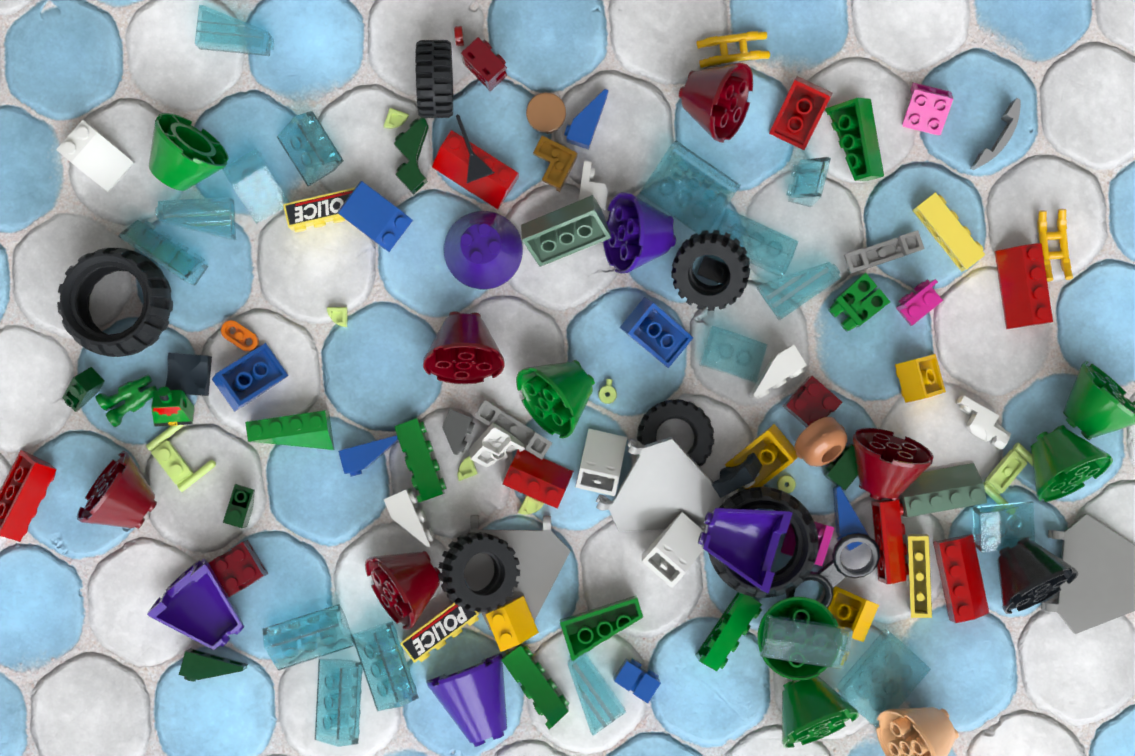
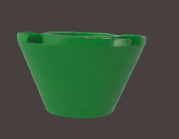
[149,113,229,191]

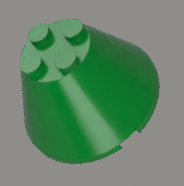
[516,360,595,438]
[1063,361,1135,440]
[1030,425,1113,502]
[757,596,841,680]
[782,676,859,748]

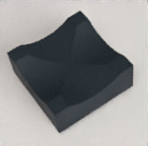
[165,353,212,396]
[712,453,763,498]

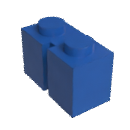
[613,658,661,704]

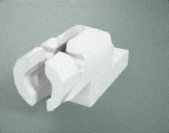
[579,161,608,211]
[956,396,1011,450]

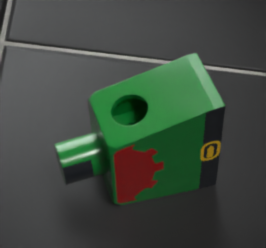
[152,387,195,427]

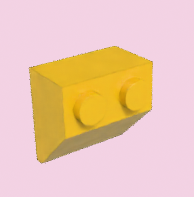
[895,354,946,403]
[827,586,879,642]
[485,595,539,652]

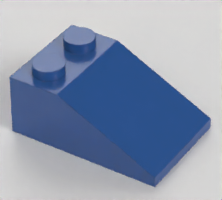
[337,181,413,252]
[619,297,693,368]
[212,343,288,412]

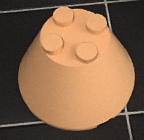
[876,707,959,756]

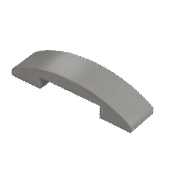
[970,98,1021,170]
[844,230,924,274]
[474,400,552,460]

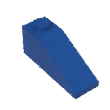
[564,89,609,150]
[338,435,399,477]
[833,486,869,551]

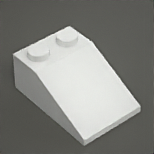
[56,120,134,192]

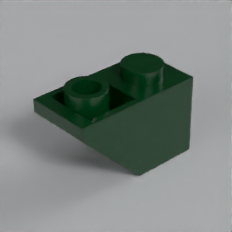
[62,367,105,412]
[823,444,858,491]
[223,484,255,528]

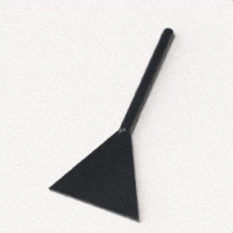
[456,114,495,183]

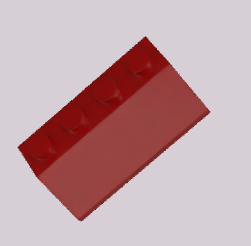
[432,130,519,210]
[995,243,1053,329]
[0,450,57,542]
[871,499,909,584]
[933,534,989,623]

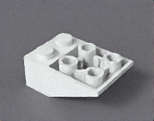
[749,345,807,399]
[575,428,627,496]
[384,488,435,547]
[642,512,704,587]

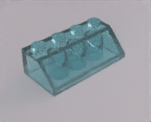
[717,208,798,277]
[118,220,208,286]
[262,604,355,671]
[760,615,853,669]
[351,621,419,711]
[315,659,363,747]

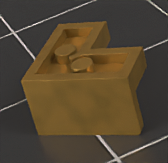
[533,136,578,192]

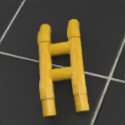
[696,31,770,68]
[1037,209,1073,282]

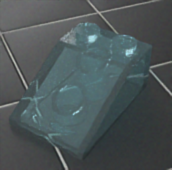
[222,149,290,224]
[786,157,831,207]
[699,326,767,383]
[973,501,1035,552]

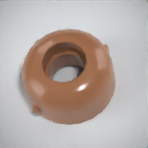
[795,417,847,467]

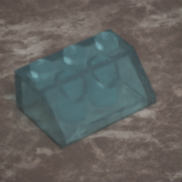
[277,111,344,186]

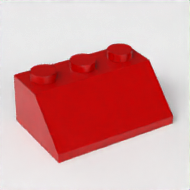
[502,449,574,509]

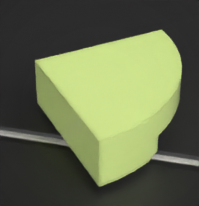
[384,108,409,129]
[327,307,348,327]
[458,456,478,481]
[518,495,544,515]

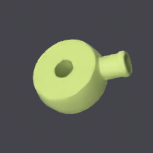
[598,379,617,404]
[777,475,796,494]

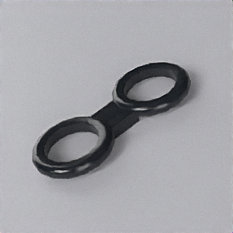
[786,533,880,608]

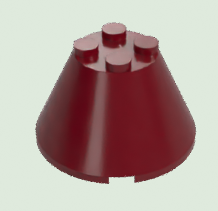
[679,63,753,143]
[423,311,505,384]
[853,428,934,500]
[77,451,157,529]
[365,551,441,630]

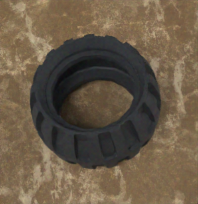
[57,248,173,357]
[708,487,818,598]

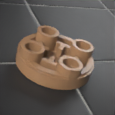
[526,93,566,134]

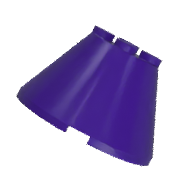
[603,192,676,274]
[444,211,523,290]

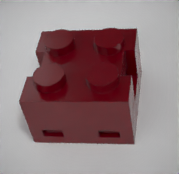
[460,37,507,92]
[783,375,843,428]
[208,540,268,597]

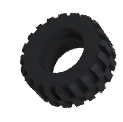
[415,40,453,118]
[671,230,750,311]
[637,399,715,467]
[438,532,520,613]

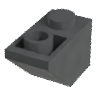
[442,409,475,455]

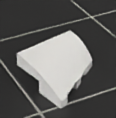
[469,423,525,467]

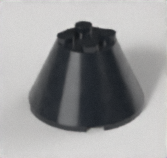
[997,537,1078,614]

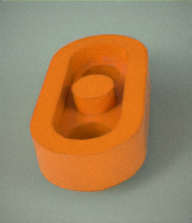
[221,320,259,352]

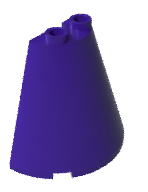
[698,508,792,593]
[147,559,244,650]
[426,653,507,747]

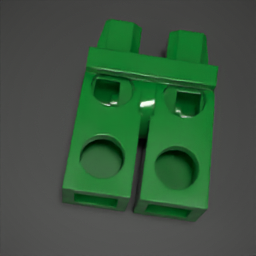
[828,273,891,332]

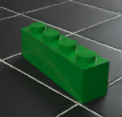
[825,98,884,181]
[245,410,334,450]
[394,418,447,503]
[695,592,762,671]
[560,595,643,661]
[501,643,570,730]

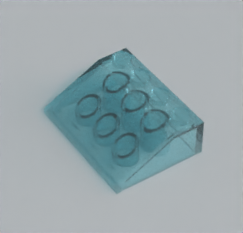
[640,141,741,235]
[834,629,931,728]

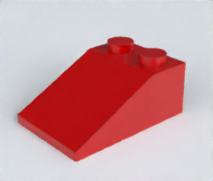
[769,76,833,150]

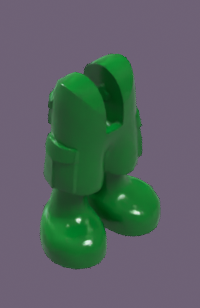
[95,375,158,427]

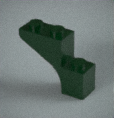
[393,117,429,195]

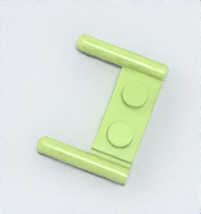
[146,425,216,492]
[983,442,1033,514]

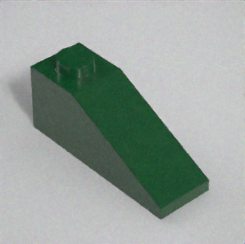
[179,648,248,682]

